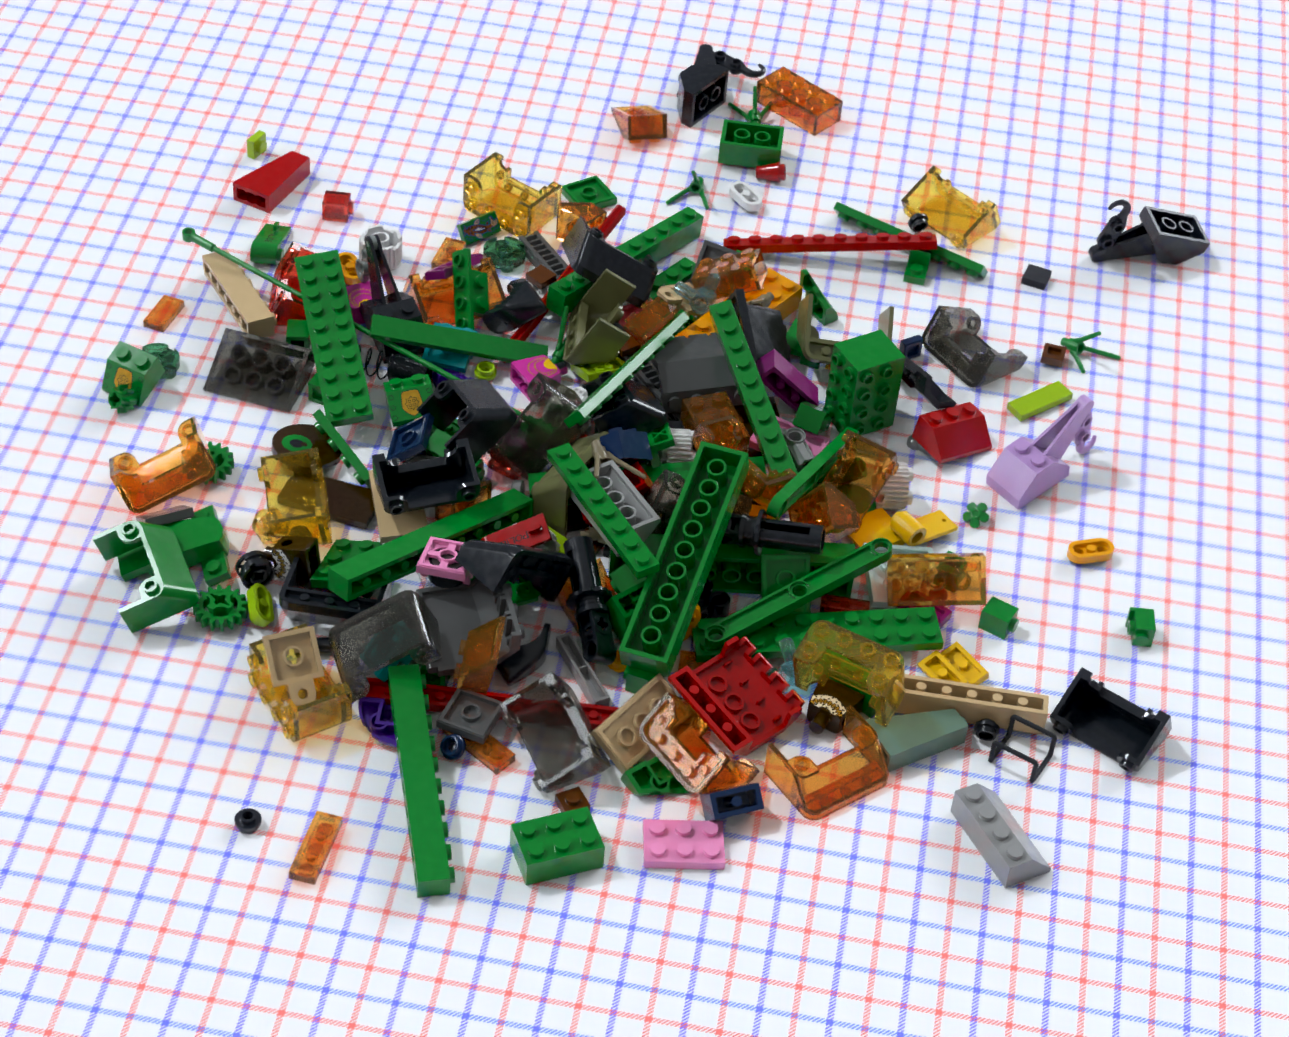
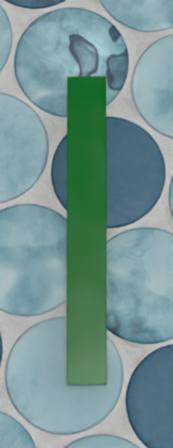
[369,314,548,363]

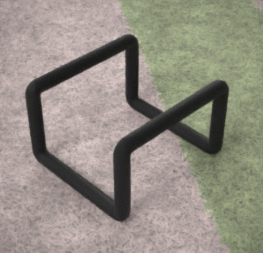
[988,715,1057,783]

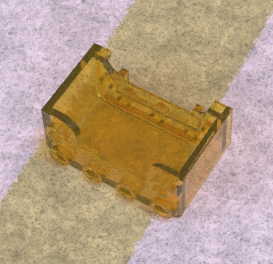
[463,152,562,238]
[792,620,905,727]
[247,623,352,742]

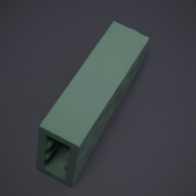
[860,708,969,773]

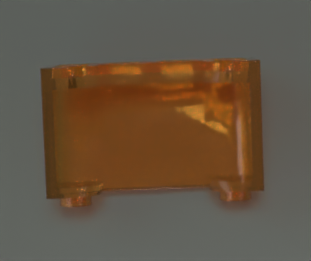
[403,257,506,325]
[692,415,797,508]
[109,416,216,513]
[798,429,899,535]
[639,692,760,795]

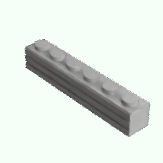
[555,632,610,706]

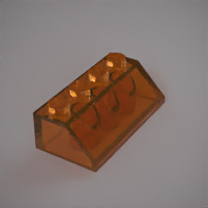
[788,481,860,543]
[885,552,986,607]

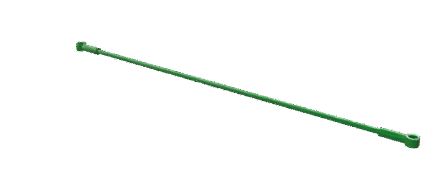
[182,227,563,442]

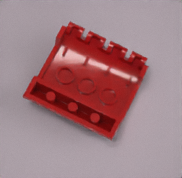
[667,636,805,756]

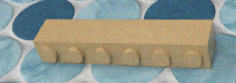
[202,249,277,342]
[891,673,1049,735]

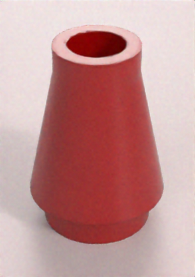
[756,162,786,182]

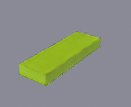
[1007,381,1073,421]

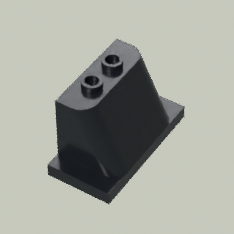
[727,289,791,366]

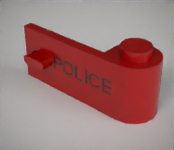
[481,513,552,548]

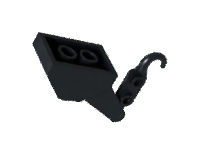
[677,44,766,128]
[1088,199,1210,265]

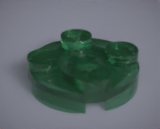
[483,236,526,273]
[142,343,180,379]

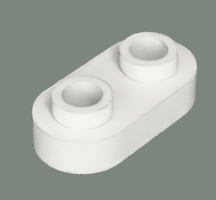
[729,181,763,212]

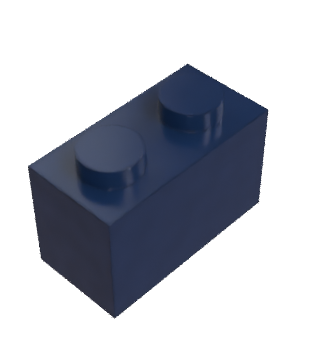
[600,427,653,465]
[700,783,764,821]

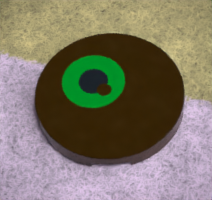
[271,424,342,473]

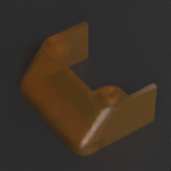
[764,705,889,821]

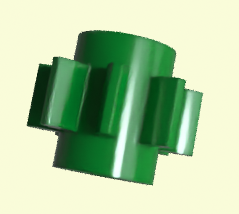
[108,384,137,414]

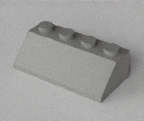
[570,460,660,557]
[950,783,1051,888]

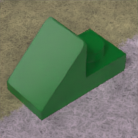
[903,250,931,286]

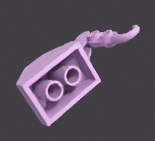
[986,394,1097,510]

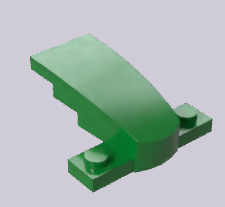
[117,505,232,587]

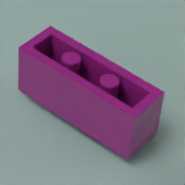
[757,349,819,413]

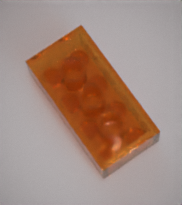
[757,66,843,136]

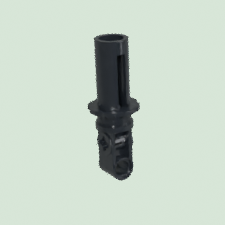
[721,509,826,556]
[563,536,617,665]

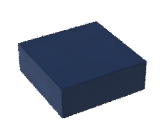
[899,335,923,359]

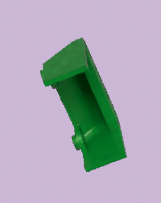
[92,520,199,633]

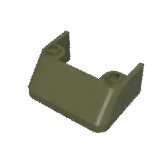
[563,268,636,365]
[796,294,894,365]
[531,431,609,537]

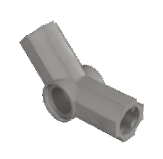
[780,427,815,472]

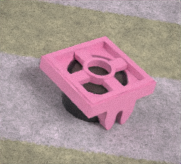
[416,536,473,588]

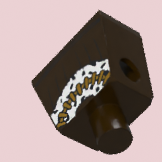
[264,536,321,590]
[806,675,865,734]

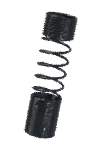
[359,344,433,381]

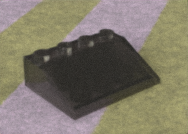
[203,328,315,413]

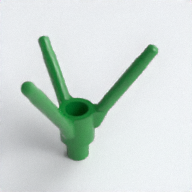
[728,86,774,124]
[666,171,709,210]
[551,306,569,364]
[1061,331,1121,373]

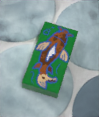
[457,211,501,245]

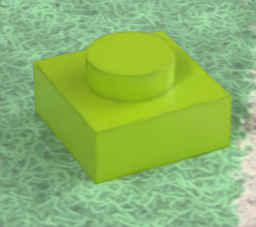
[247,130,267,159]

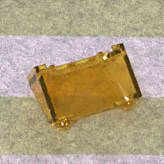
[901,165,1001,248]
[257,447,333,545]

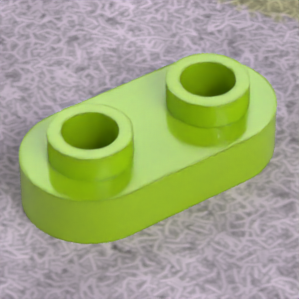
[247,583,274,627]

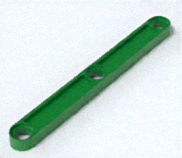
[766,426,859,520]
[705,538,892,650]

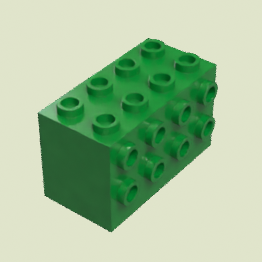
[823,329,905,437]

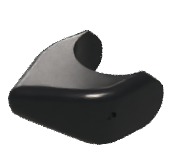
[482,278,547,334]
[495,623,551,686]

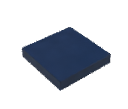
[386,413,435,463]

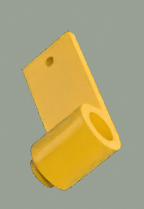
[890,510,958,546]

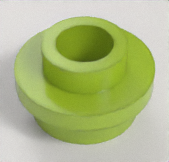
[474,361,497,381]

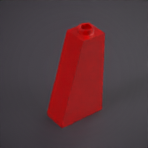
[233,151,310,213]

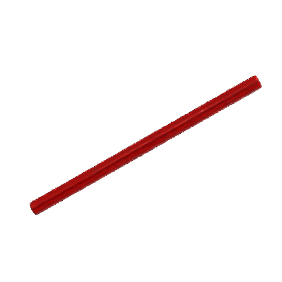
[502,204,626,363]

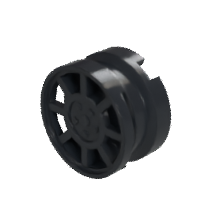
[235,550,275,589]

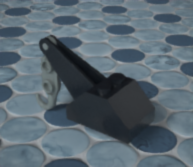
[355,234,425,364]

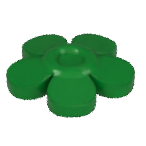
[963,502,989,528]

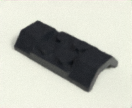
[901,354,957,409]

